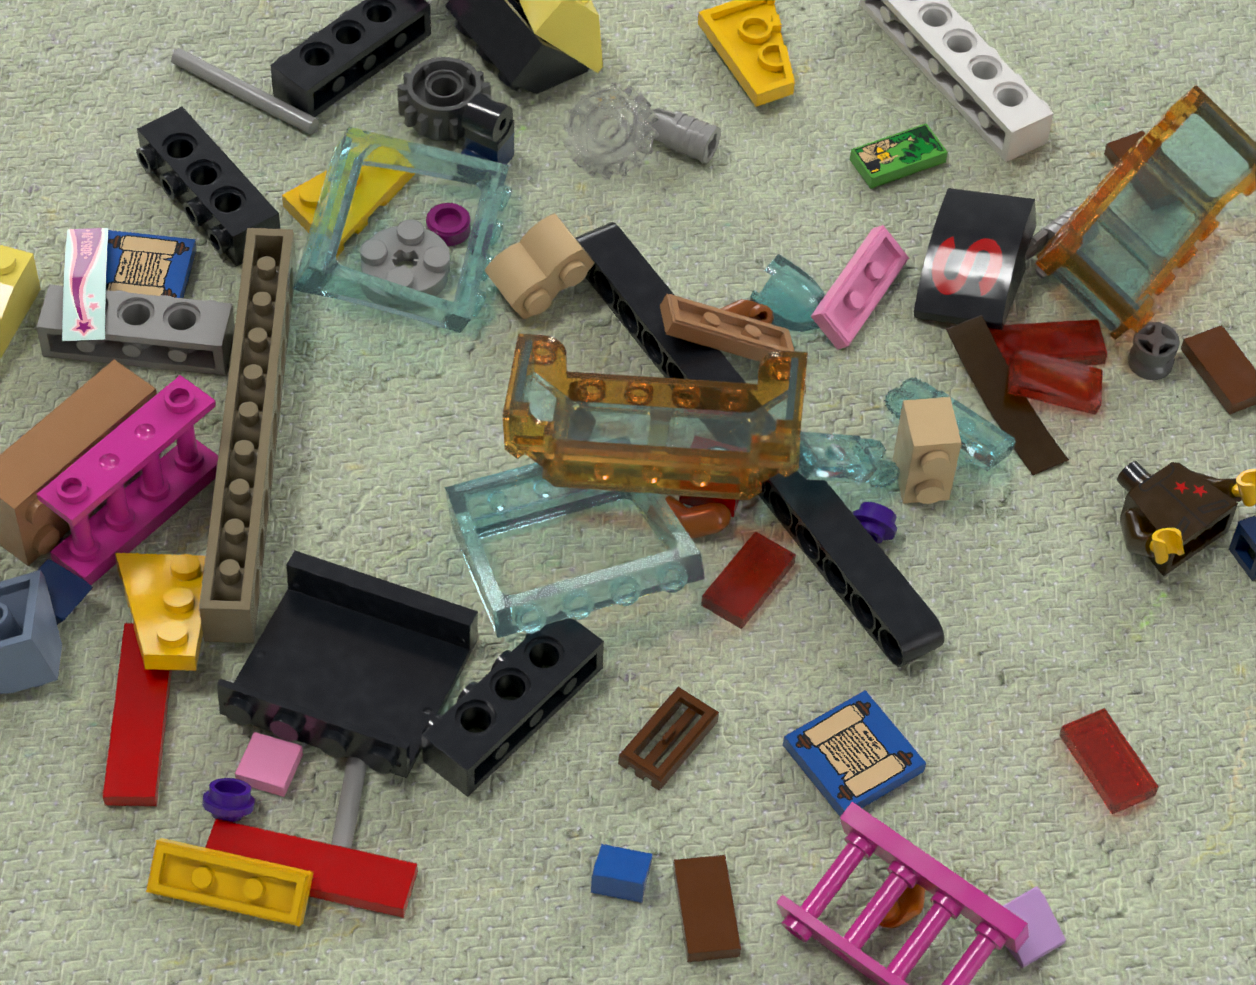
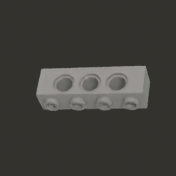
[36,284,235,376]

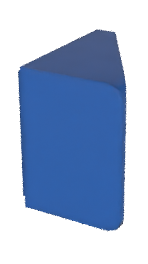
[591,844,653,903]

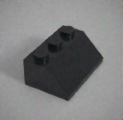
[445,0,590,94]

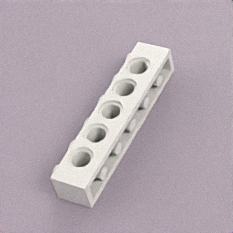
[859,0,1054,162]

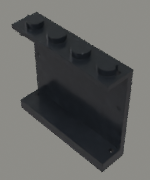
[217,550,478,779]

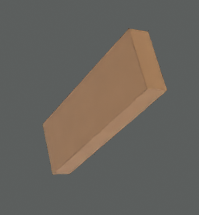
[660,294,797,371]

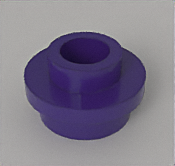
[852,502,897,544]
[202,778,255,822]

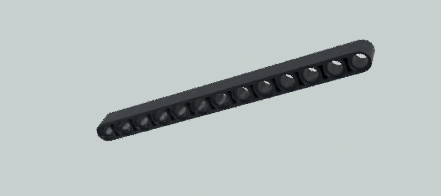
[576,222,944,667]

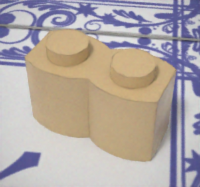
[484,213,594,320]

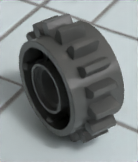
[397,57,491,141]

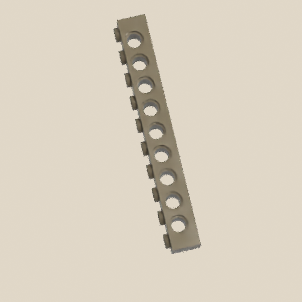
[199,228,297,643]

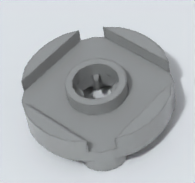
[360,220,450,305]

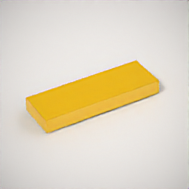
[146,838,314,926]

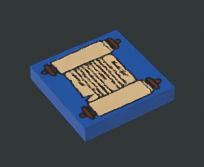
[106,230,197,298]
[783,690,926,817]

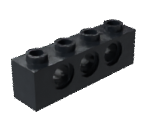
[270,0,431,117]
[136,106,281,267]
[421,608,604,797]

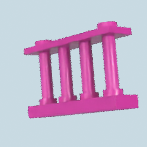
[37,375,218,585]
[776,802,1029,985]

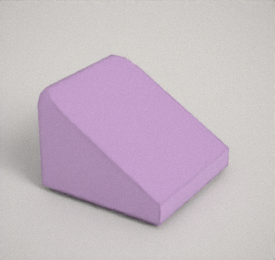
[1003,887,1066,968]

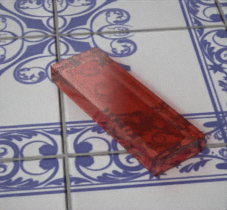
[989,319,1108,370]

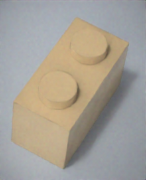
[893,397,961,504]

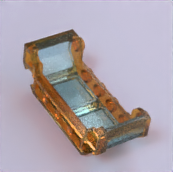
[1035,84,1256,340]
[502,333,808,500]

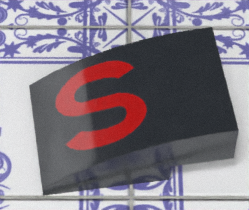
[914,188,1037,330]

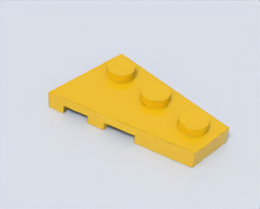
[698,0,795,107]
[282,136,416,260]
[115,553,206,671]

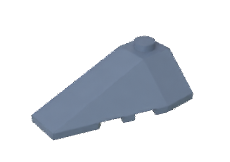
[0,570,62,694]

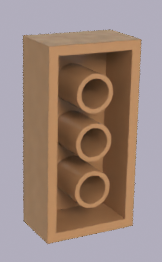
[0,360,161,566]

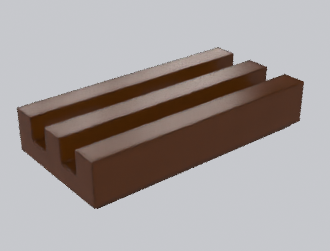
[618,687,719,791]

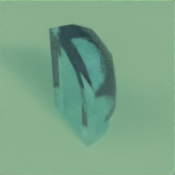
[750,254,825,332]

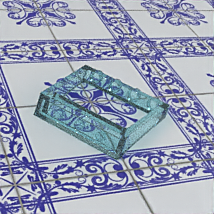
[293,127,512,333]
[445,438,705,638]

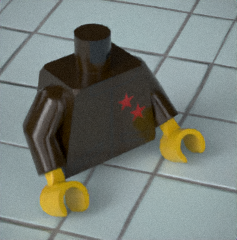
[1117,461,1256,576]

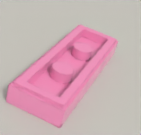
[810,225,909,350]

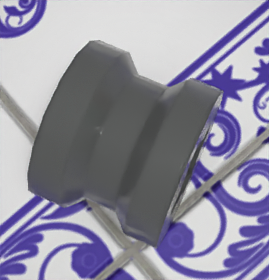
[1128,322,1180,380]

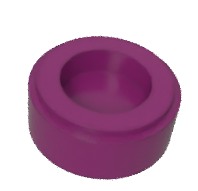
[426,203,471,246]

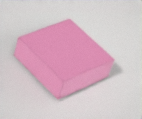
[235,732,303,797]

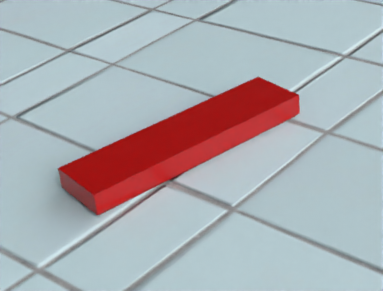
[103,623,172,806]
[205,819,418,918]

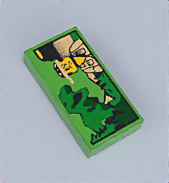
[850,123,948,189]

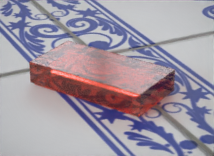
[1008,348,1103,415]
[701,531,796,629]
[1059,708,1159,815]

